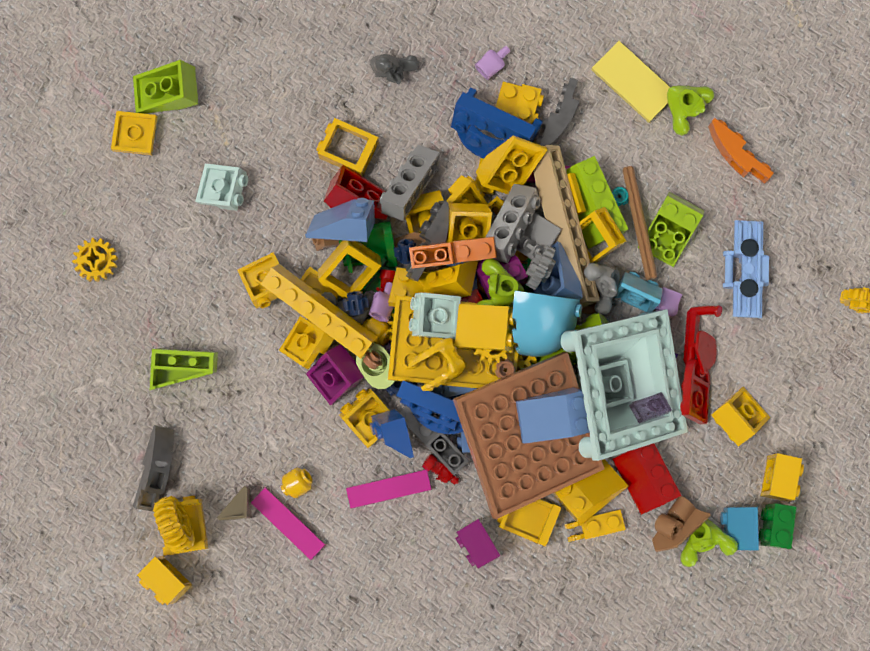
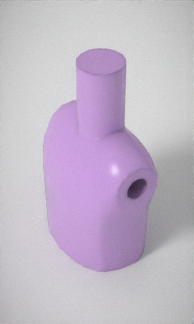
[475,46,510,80]
[369,282,394,322]
[655,287,682,317]

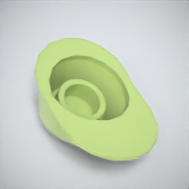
[356,343,395,389]

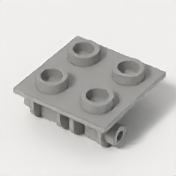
[516,213,562,259]

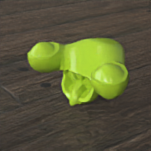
[667,85,715,136]
[477,258,525,306]
[680,519,738,567]

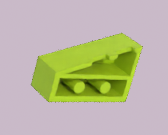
[149,348,218,390]

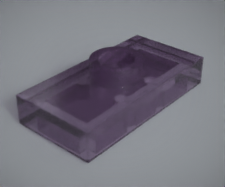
[629,392,672,424]

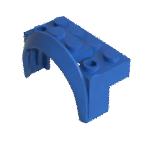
[451,87,543,159]
[396,381,464,434]

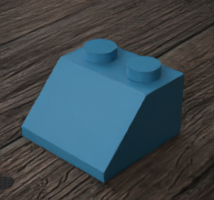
[720,507,759,551]

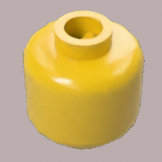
[362,317,392,345]
[281,467,313,498]

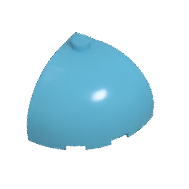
[512,291,582,357]

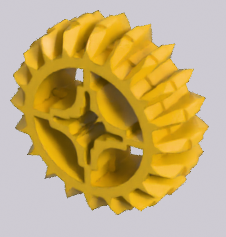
[153,496,195,554]

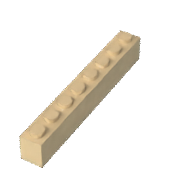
[533,145,600,308]

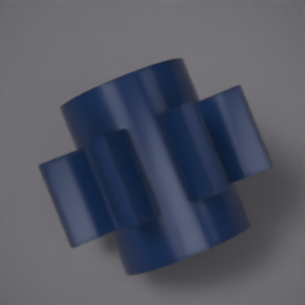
[394,239,416,264]
[343,291,369,315]

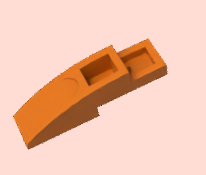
[708,118,774,184]
[409,236,497,269]

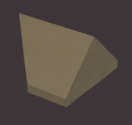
[217,486,252,521]

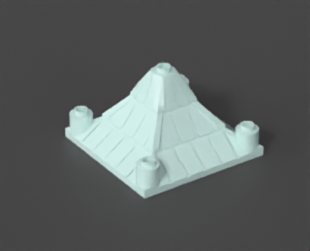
[561,309,688,461]

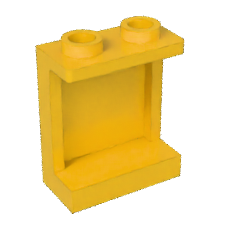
[455,304,516,352]
[162,495,209,556]
[496,499,562,547]

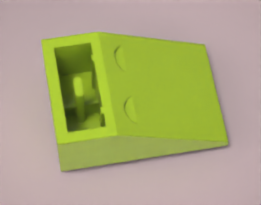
[638,192,705,267]

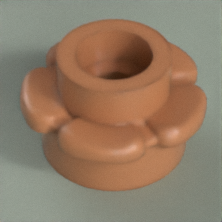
[363,351,382,370]
[495,360,516,378]

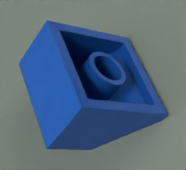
[370,409,414,458]

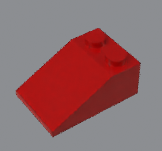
[323,165,388,220]

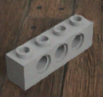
[380,145,440,221]
[486,184,540,263]

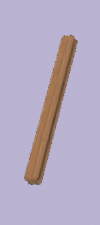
[623,166,657,280]

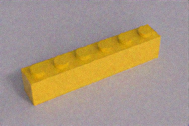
[261,264,378,359]

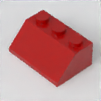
[612,443,682,515]

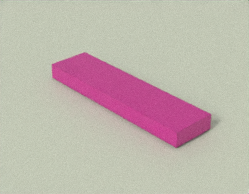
[346,470,431,509]
[251,488,326,560]

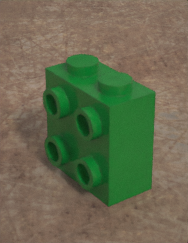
[758,503,796,549]

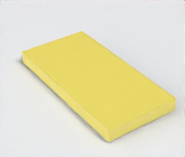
[591,41,670,123]

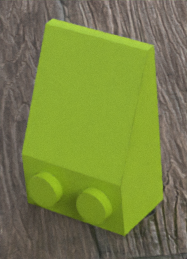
[133,60,198,114]

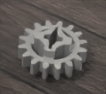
[526,245,556,290]

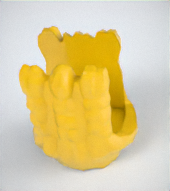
[408,338,466,391]

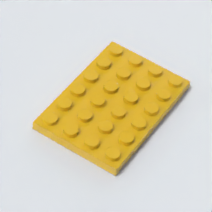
[388,295,519,389]

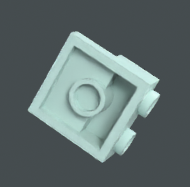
[195,163,248,211]
[409,292,461,339]

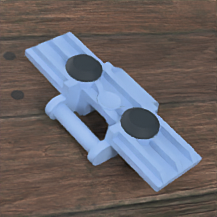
[723,220,769,318]

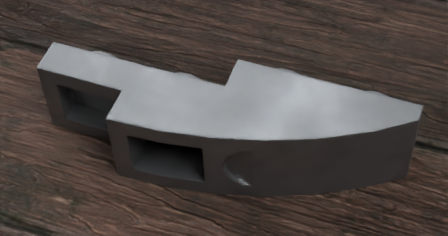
[536,78,579,146]
[406,201,449,282]
[399,406,469,475]
[133,425,174,512]

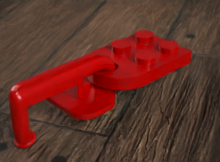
[680,305,722,425]

